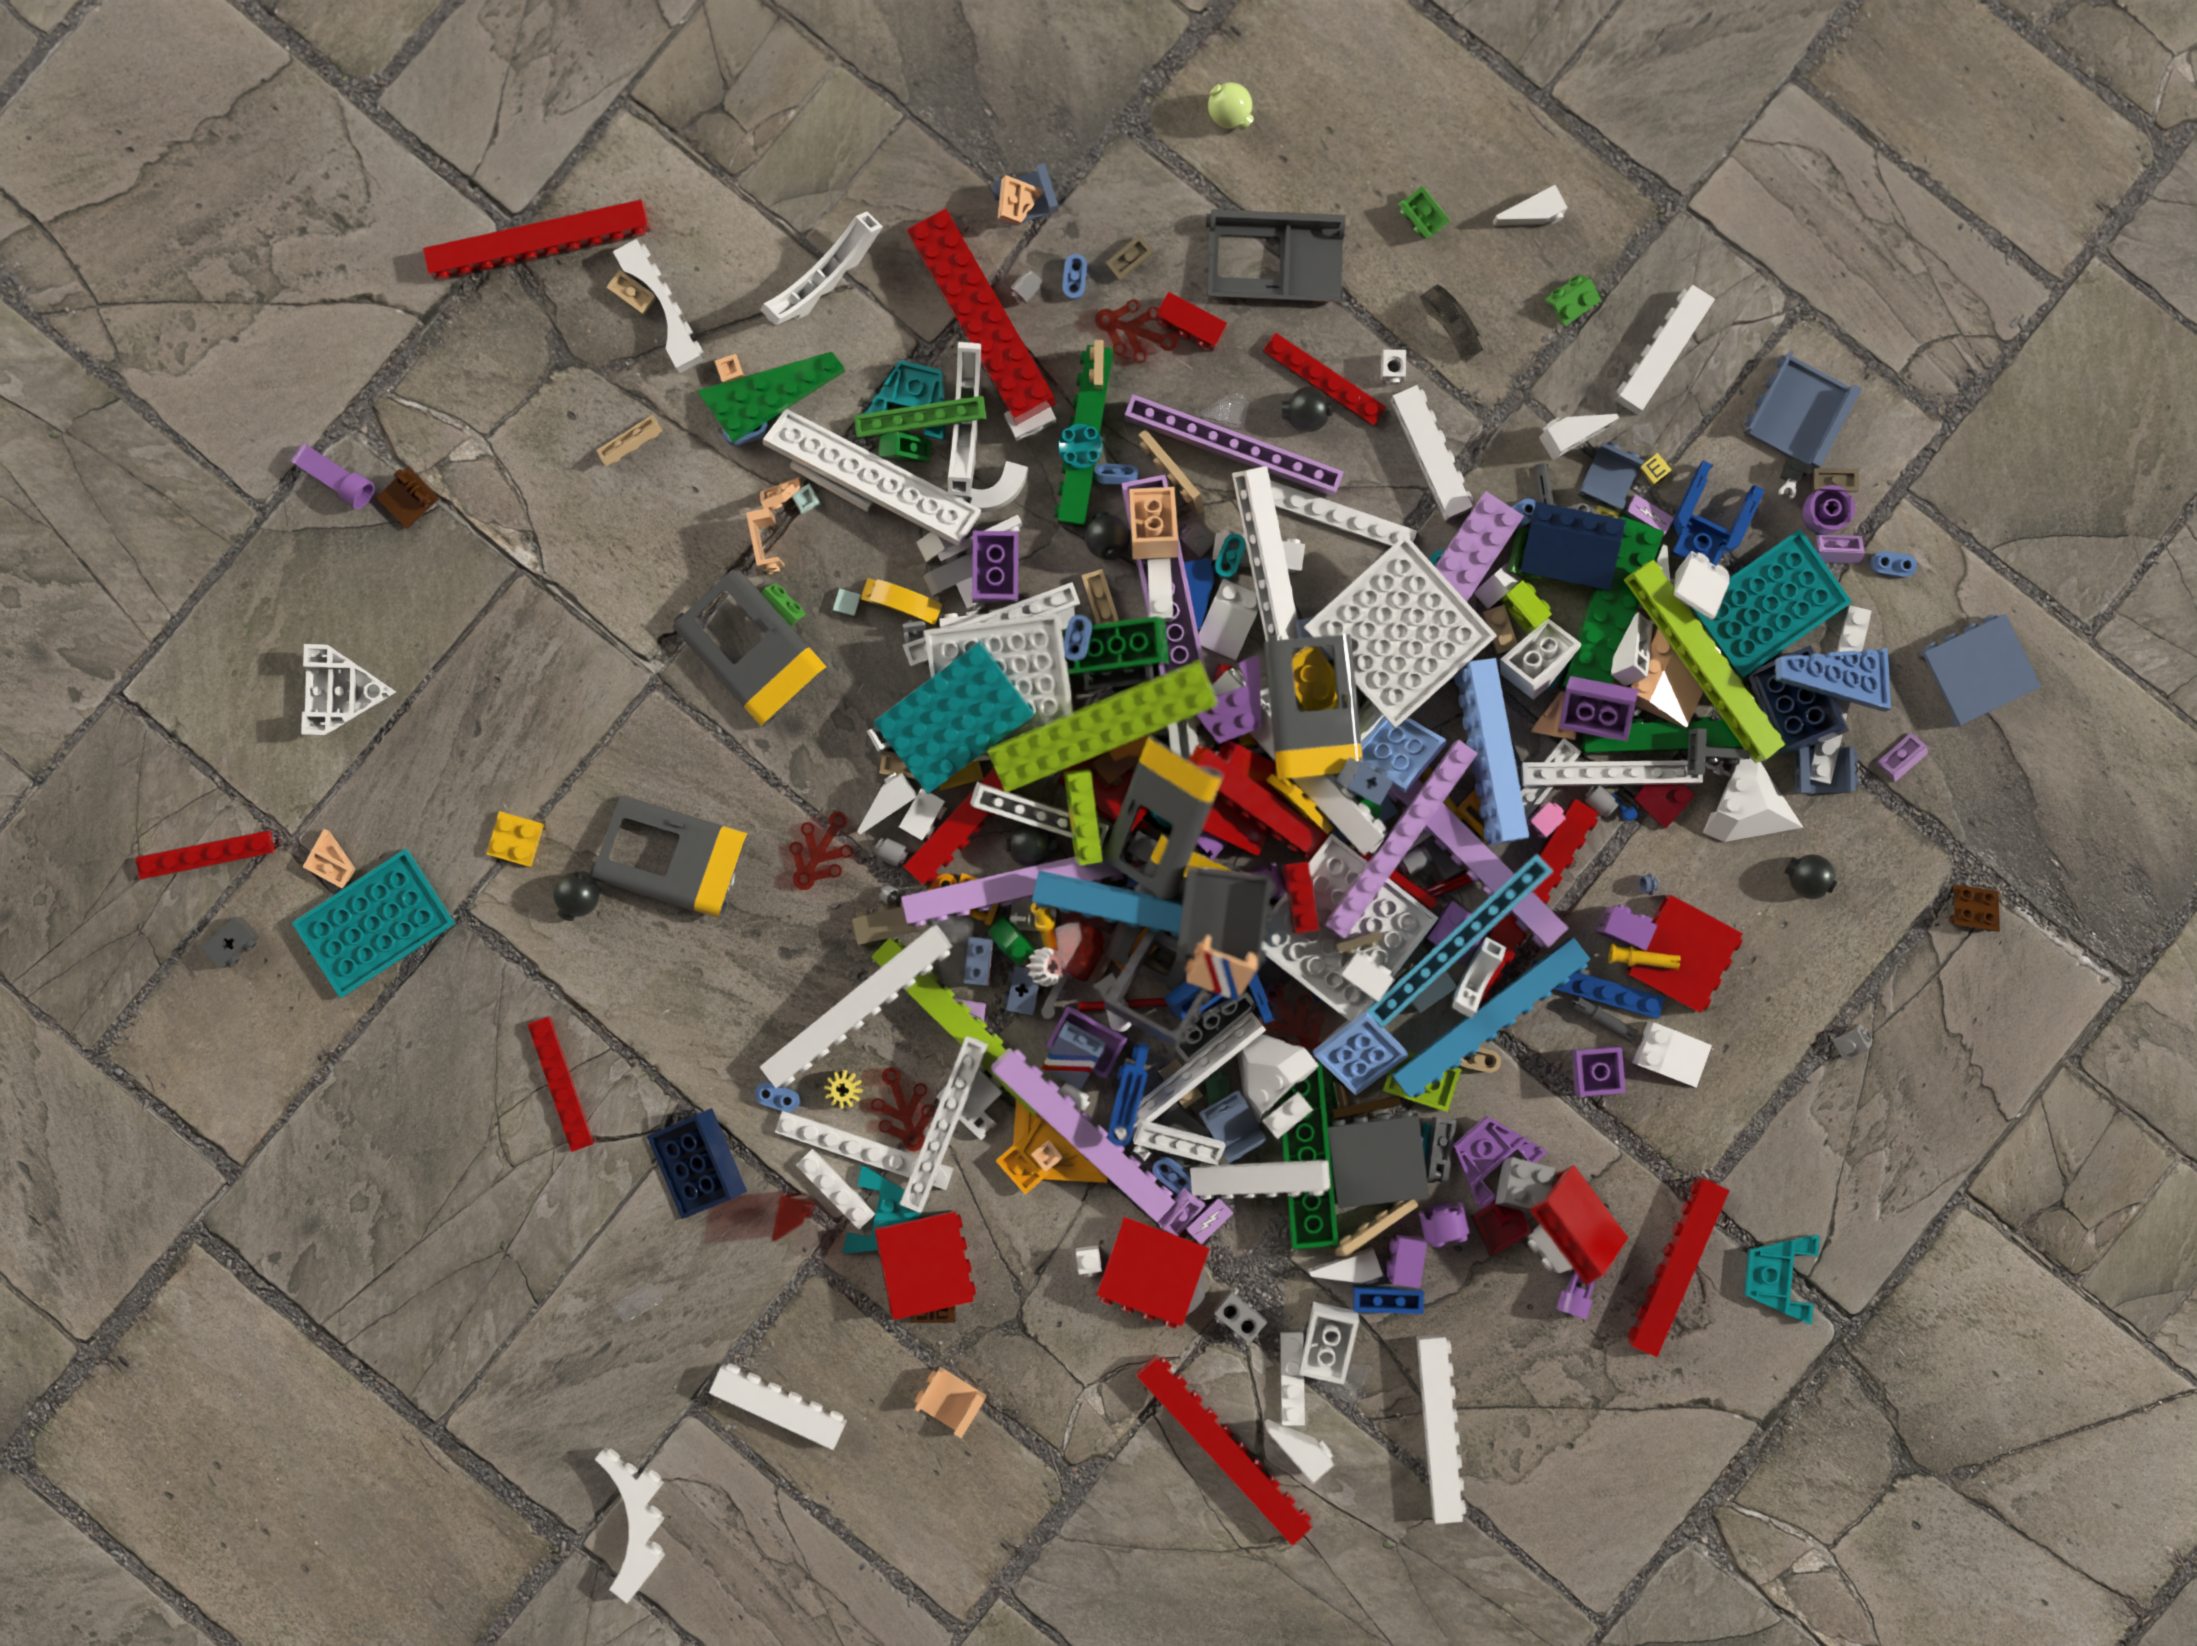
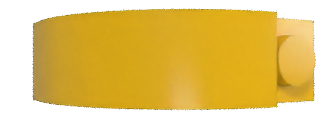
[860,578,943,625]

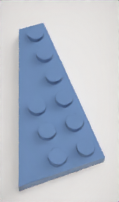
[1775,648,1891,712]

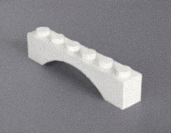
[613,239,703,373]

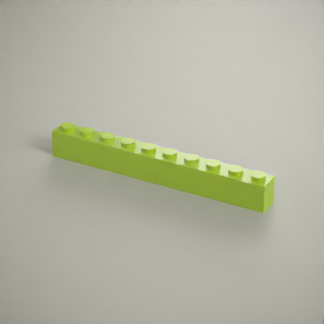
[1624,559,1785,763]
[871,938,1037,1115]

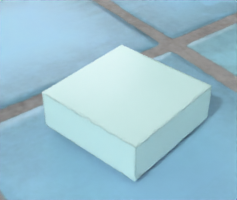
[791,483,821,515]
[833,588,861,617]

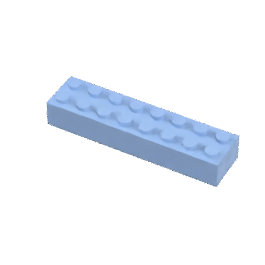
[1454,658,1529,846]

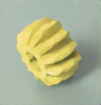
[824,1070,863,1109]

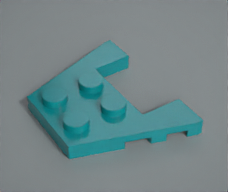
[864,360,946,441]
[842,1165,921,1253]
[1744,1234,1820,1325]

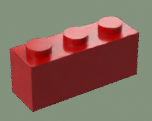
[1155,291,1227,351]
[1282,862,1319,933]

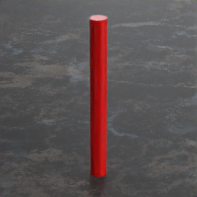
[1079,997,1168,1012]

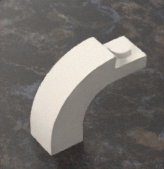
[954,461,1029,512]
[1452,937,1506,1018]

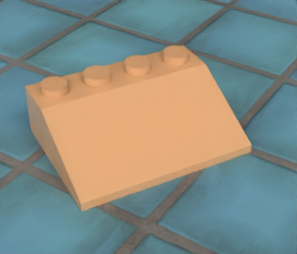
[1629,627,1722,729]

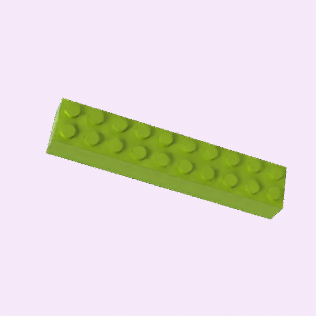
[987,659,1218,792]

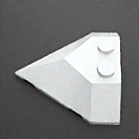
[301,644,396,735]
[1703,756,1804,842]
[1232,1025,1319,1123]

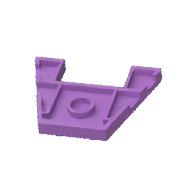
[1196,656,1262,743]
[1453,1115,1547,1210]

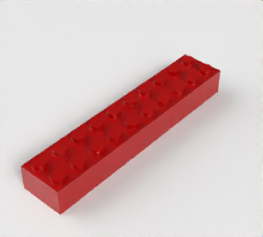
[907,208,1056,426]

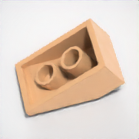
[1129,487,1178,559]

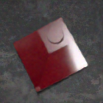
[1633,784,1695,829]
[1470,1200,1533,1256]

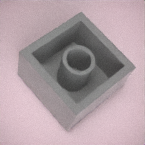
[1495,1157,1555,1213]

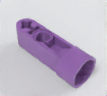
[291,443,375,509]
[1556,1269,1595,1320]

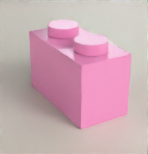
[1526,802,1566,839]

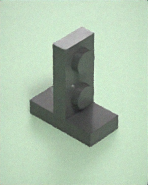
[1687,728,1749,776]

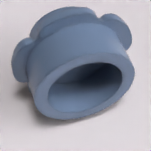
[1639,873,1658,895]

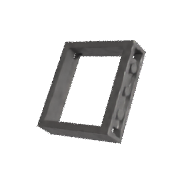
[1104,930,1213,1048]

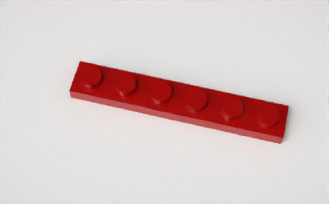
[1263,332,1386,426]
[136,831,275,880]
[527,1016,594,1152]

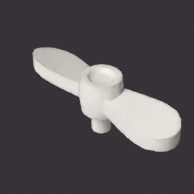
[1705,760,1732,777]

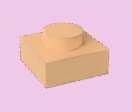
[715,354,744,383]
[1031,1140,1063,1172]

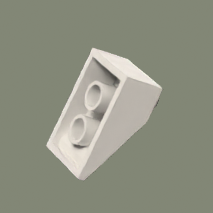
[1539,414,1619,460]
[1674,551,1729,620]
[1199,578,1259,661]
[1500,618,1581,700]
[1632,1021,1712,1088]
[1527,1224,1573,1273]
[1299,1301,1359,1385]
[1264,1419,1334,1483]

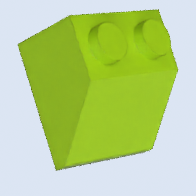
[1499,580,1552,634]

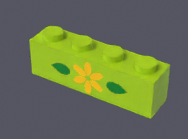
[1063,769,1102,865]

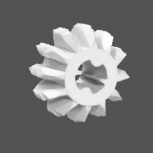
[1027,947,1065,986]

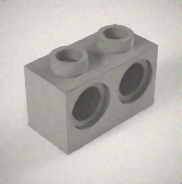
[1214,1290,1267,1344]

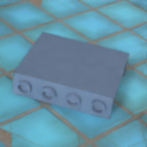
[1743,350,1862,469]
[1918,613,2042,727]

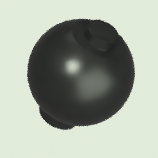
[1281,387,1333,432]
[1085,512,1130,560]
[1006,823,1057,867]
[1784,854,1837,899]
[553,871,599,921]

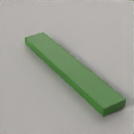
[854,396,986,438]

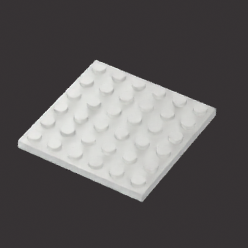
[1304,534,1497,728]
[924,613,1074,761]
[1262,834,1438,1022]

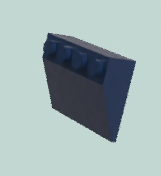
[1520,502,1626,591]
[1747,645,1850,755]
[647,1108,747,1219]

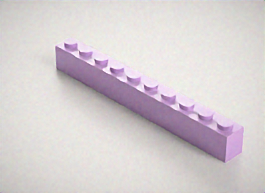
[1124,394,1344,497]
[1322,740,1477,939]
[1387,779,1568,949]
[901,850,1126,927]
[990,1048,1176,1222]

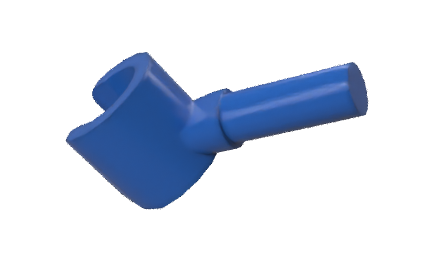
[1612,794,1638,821]

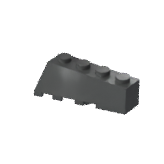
[1171,990,1257,1063]

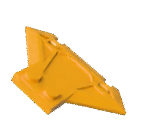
[996,1099,1107,1195]

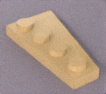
[1139,429,1205,515]
[1328,1199,1418,1256]

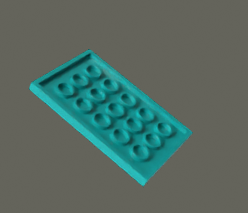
[1689,529,1852,679]
[873,641,1035,794]
[292,848,456,998]

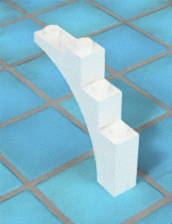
[760,212,883,325]
[948,342,981,496]
[595,1448,665,1603]

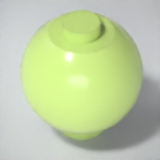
[1208,82,1254,130]

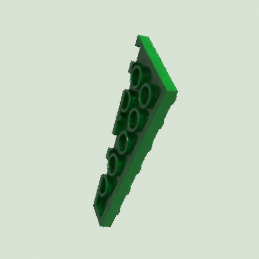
[697,351,845,443]

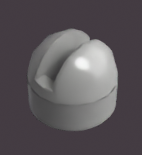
[879,885,899,905]

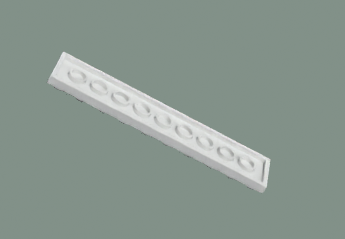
[763,409,981,546]

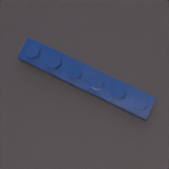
[1531,960,1665,1019]

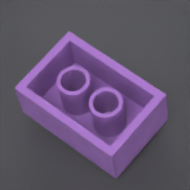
[972,531,1018,604]
[1559,676,1638,742]
[1046,1006,1128,1079]

